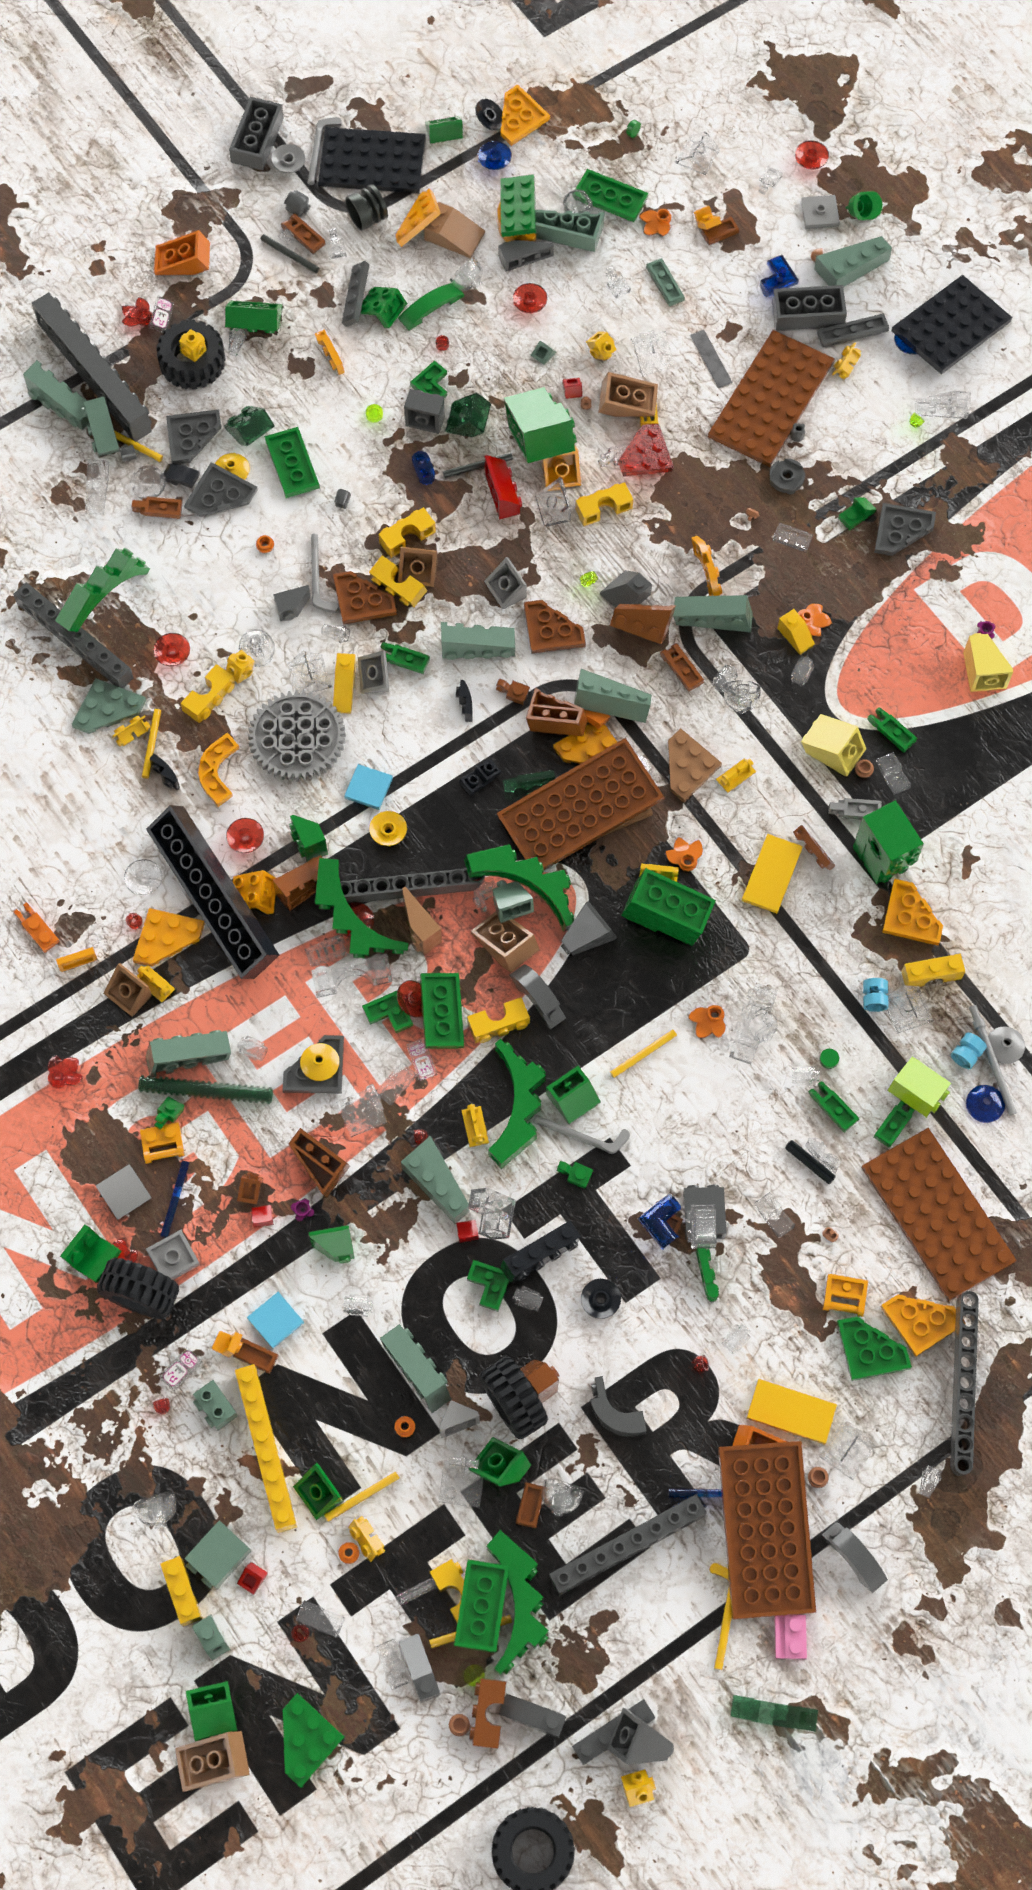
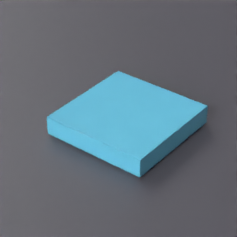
[344,764,393,810]
[247,1292,304,1349]

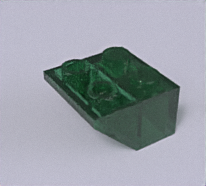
[445,392,492,438]
[224,405,275,446]

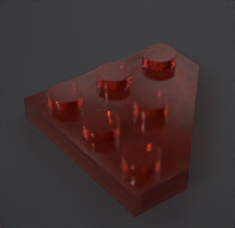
[618,423,674,477]

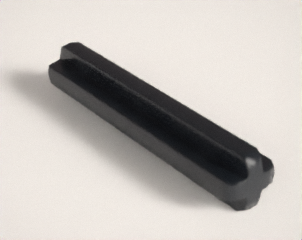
[785,1140,836,1184]

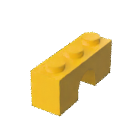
[575,482,634,527]
[378,507,436,558]
[369,555,427,607]
[181,664,235,724]
[901,953,965,990]
[467,997,530,1043]
[160,1556,203,1627]
[430,1559,464,1623]

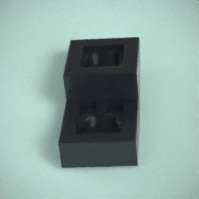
[161,464,200,489]

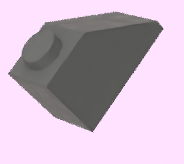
[273,585,311,621]

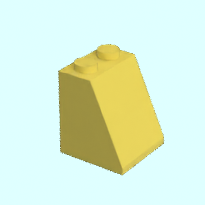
[963,633,1013,692]
[801,714,866,777]

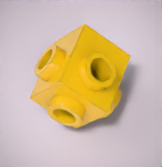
[179,329,206,362]
[586,331,617,360]
[226,650,254,684]
[621,1769,656,1807]

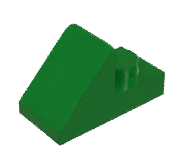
[838,497,877,531]

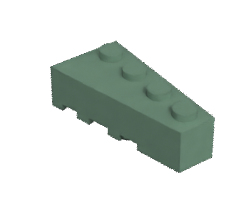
[380,1324,451,1413]

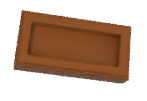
[701,217,739,245]
[233,1338,279,1374]
[516,1482,546,1529]

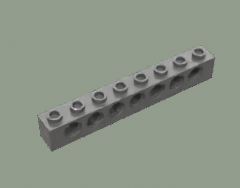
[13,582,134,688]
[549,1494,707,1596]

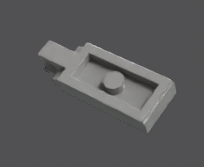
[828,798,882,820]

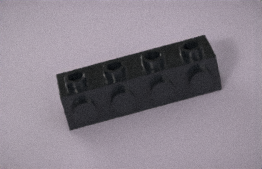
[500,1221,581,1284]

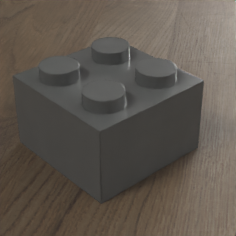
[404,389,445,434]

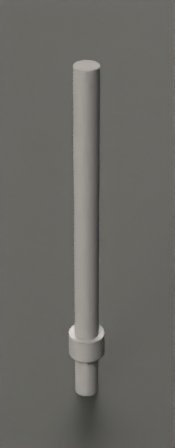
[969,1005,1017,1116]

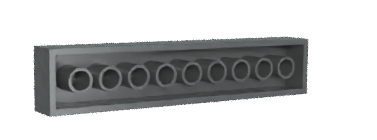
[32,292,152,441]

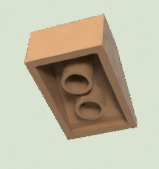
[424,202,485,258]
[598,372,658,417]
[402,887,442,955]
[470,912,540,973]
[175,1731,250,1792]

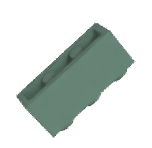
[82,397,120,457]

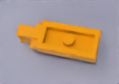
[315,330,345,375]

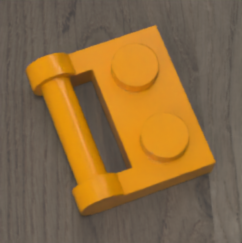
[140,1122,185,1164]
[823,1274,868,1317]

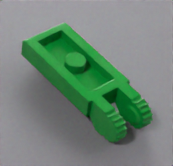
[380,642,430,674]
[867,707,917,753]
[808,1081,859,1133]
[874,1100,915,1148]
[695,1243,719,1302]

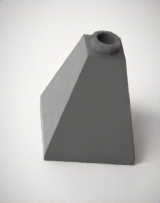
[561,901,617,955]
[607,1707,674,1765]

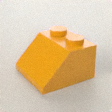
[541,446,581,490]

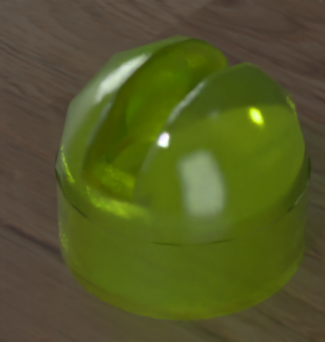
[909,412,925,428]

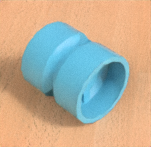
[863,978,889,1012]
[950,1032,987,1070]

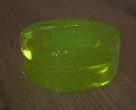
[366,404,383,422]
[579,571,598,587]
[464,1664,485,1687]

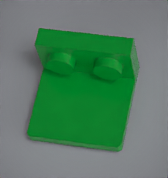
[360,286,408,328]
[60,1224,121,1283]

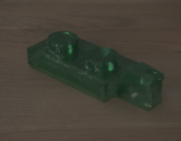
[503,770,555,793]

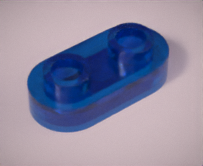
[412,451,435,485]

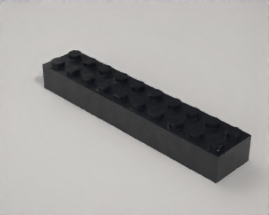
[146,805,280,979]

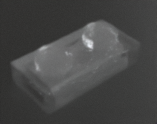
[773,523,813,553]

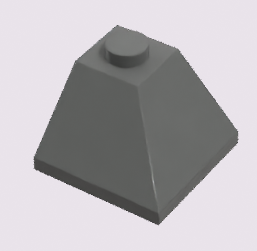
[600,570,652,608]

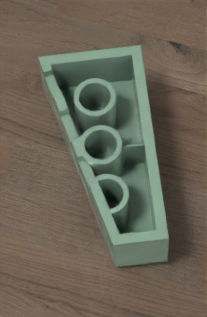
[535,210,605,252]
[814,236,892,287]
[23,360,89,430]
[673,595,753,632]
[441,622,515,660]
[574,669,652,723]
[145,1030,231,1078]
[401,1136,470,1224]

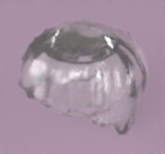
[563,189,593,214]

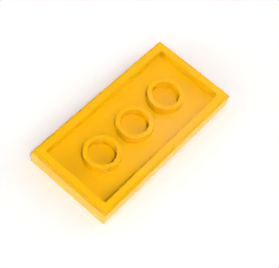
[742,834,803,914]
[746,1379,837,1445]

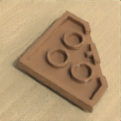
[668,728,722,802]

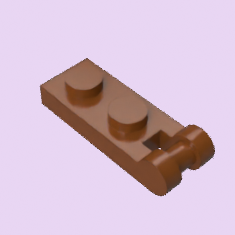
[281,214,326,254]
[660,643,704,692]

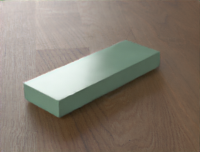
[646,258,685,307]

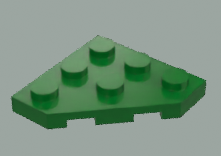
[837,1316,912,1381]
[283,1693,345,1788]

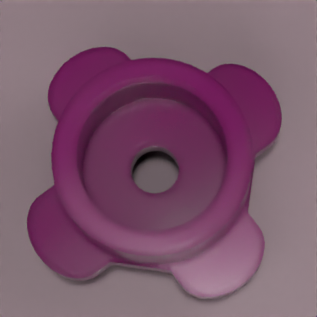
[977,621,996,639]
[291,1198,314,1221]

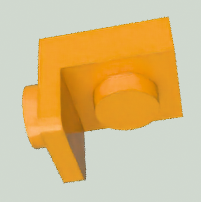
[694,206,721,230]

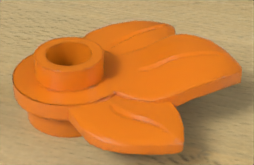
[639,209,672,236]
[798,604,832,637]
[666,837,703,871]
[688,1005,726,1038]

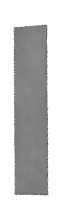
[690,330,733,388]

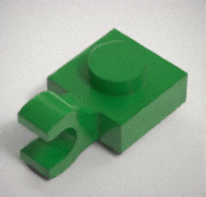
[154,1096,185,1130]
[557,1161,593,1189]

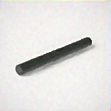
[260,234,319,273]
[443,453,513,478]

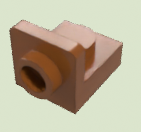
[237,1172,263,1205]

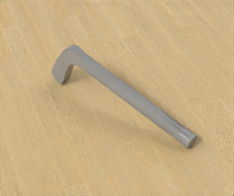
[308,117,342,185]
[311,534,339,613]
[534,1115,630,1154]

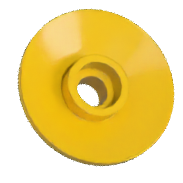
[215,453,250,480]
[369,811,407,846]
[300,1043,339,1081]

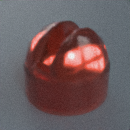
[435,335,449,351]
[125,912,143,929]
[413,1129,428,1145]
[692,1355,709,1372]
[153,1398,170,1414]
[291,1624,309,1642]

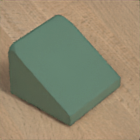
[531,341,557,365]

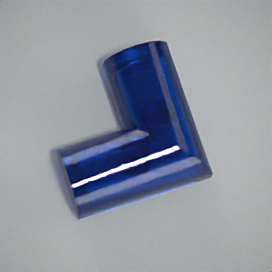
[760,255,799,297]
[638,1193,681,1250]

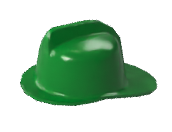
[845,191,883,220]

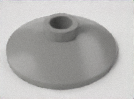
[271,144,305,173]
[988,1027,1025,1064]

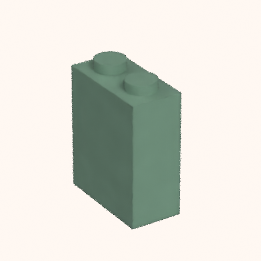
[185,1520,251,1589]

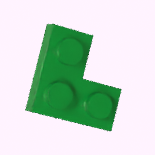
[410,360,448,399]
[362,991,413,1033]
[467,1260,509,1312]

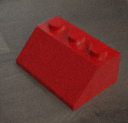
[484,455,522,520]

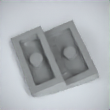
[96,1164,151,1220]

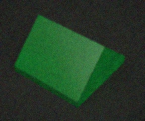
[425,116,463,144]
[293,1463,343,1520]

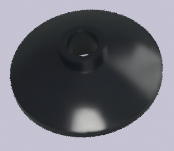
[475,99,503,130]
[581,1279,621,1319]

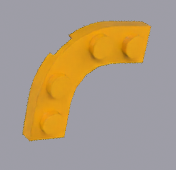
[691,536,722,596]
[198,732,240,807]

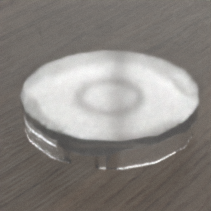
[130,465,166,499]

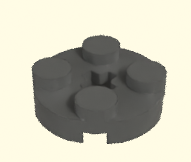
[769,458,805,494]

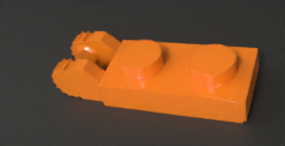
[14,902,60,953]

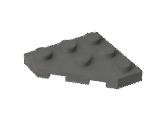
[166,409,221,464]
[184,462,258,517]
[874,503,936,556]
[283,1035,344,1094]

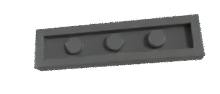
[342,261,370,327]
[817,313,889,348]
[572,1699,656,1765]

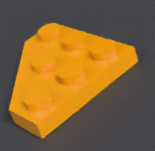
[501,84,550,146]
[395,188,441,247]
[553,724,617,764]
[882,878,943,946]
[133,908,205,967]
[880,1294,966,1357]

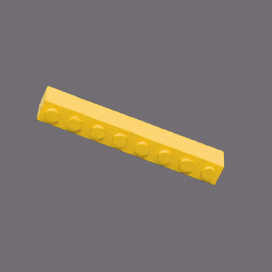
[235,1364,298,1533]

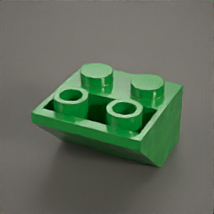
[289,815,328,862]
[546,1066,601,1125]
[186,1681,237,1742]

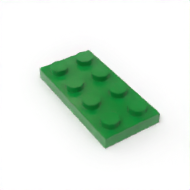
[572,169,649,222]
[500,174,536,237]
[264,427,320,498]
[420,973,464,1049]
[454,1559,509,1653]

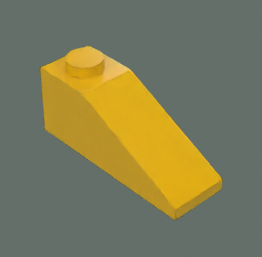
[333,653,357,714]

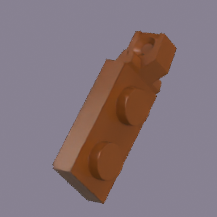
[131,496,183,519]
[793,825,835,870]

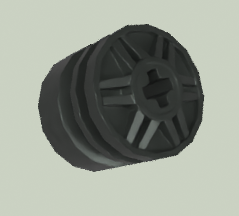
[345,185,388,231]

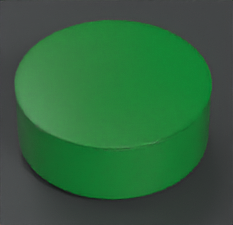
[626,119,641,138]
[819,1048,840,1069]

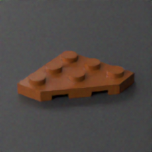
[333,571,397,625]
[524,600,586,654]

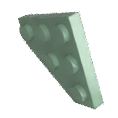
[71,678,147,734]

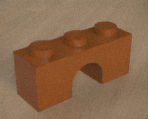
[469,1678,507,1749]

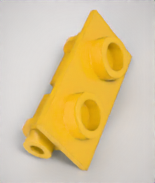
[832,342,861,379]
[112,715,151,747]
[716,758,756,793]
[639,863,679,882]
[137,965,175,1002]
[462,1104,489,1147]
[348,1516,385,1562]

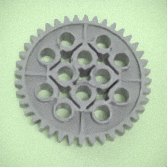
[248,690,346,782]

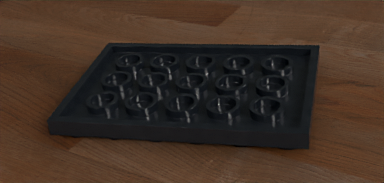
[318,127,426,193]
[891,275,1013,375]

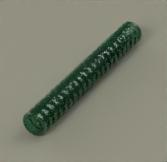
[138,1075,273,1104]

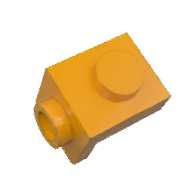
[212,1331,243,1357]

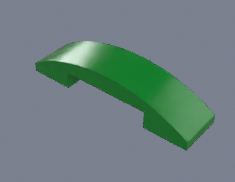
[398,283,464,331]

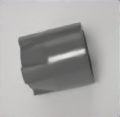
[790,423,805,442]
[119,445,137,462]
[334,489,351,509]

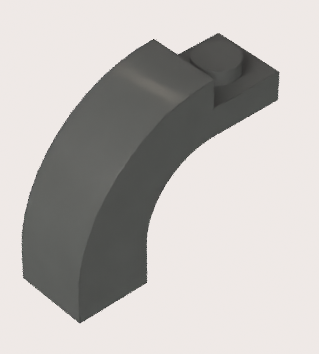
[509,964,566,1029]
[590,1376,647,1437]
[822,1522,888,1593]

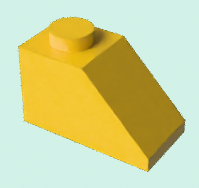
[777,609,815,655]

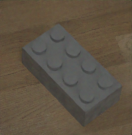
[229,97,284,170]
[772,285,847,331]

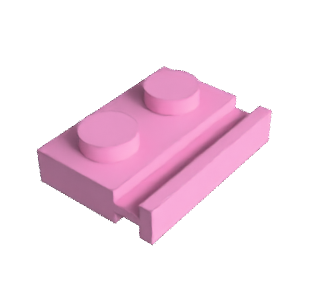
[774,1615,807,1659]

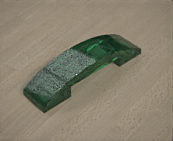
[730,1695,818,1732]

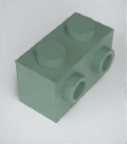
[193,1380,238,1431]

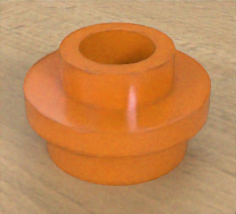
[256,535,274,553]
[395,1416,415,1437]
[338,1542,360,1564]

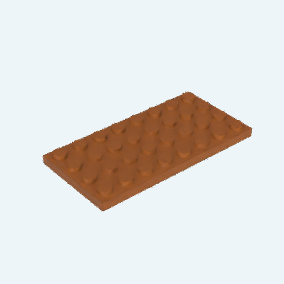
[708,330,835,467]
[497,738,665,870]
[861,1127,1017,1302]
[718,1441,816,1619]

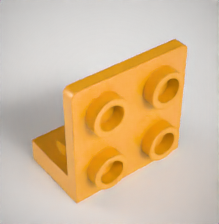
[233,870,276,914]

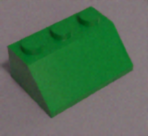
[225,300,282,333]

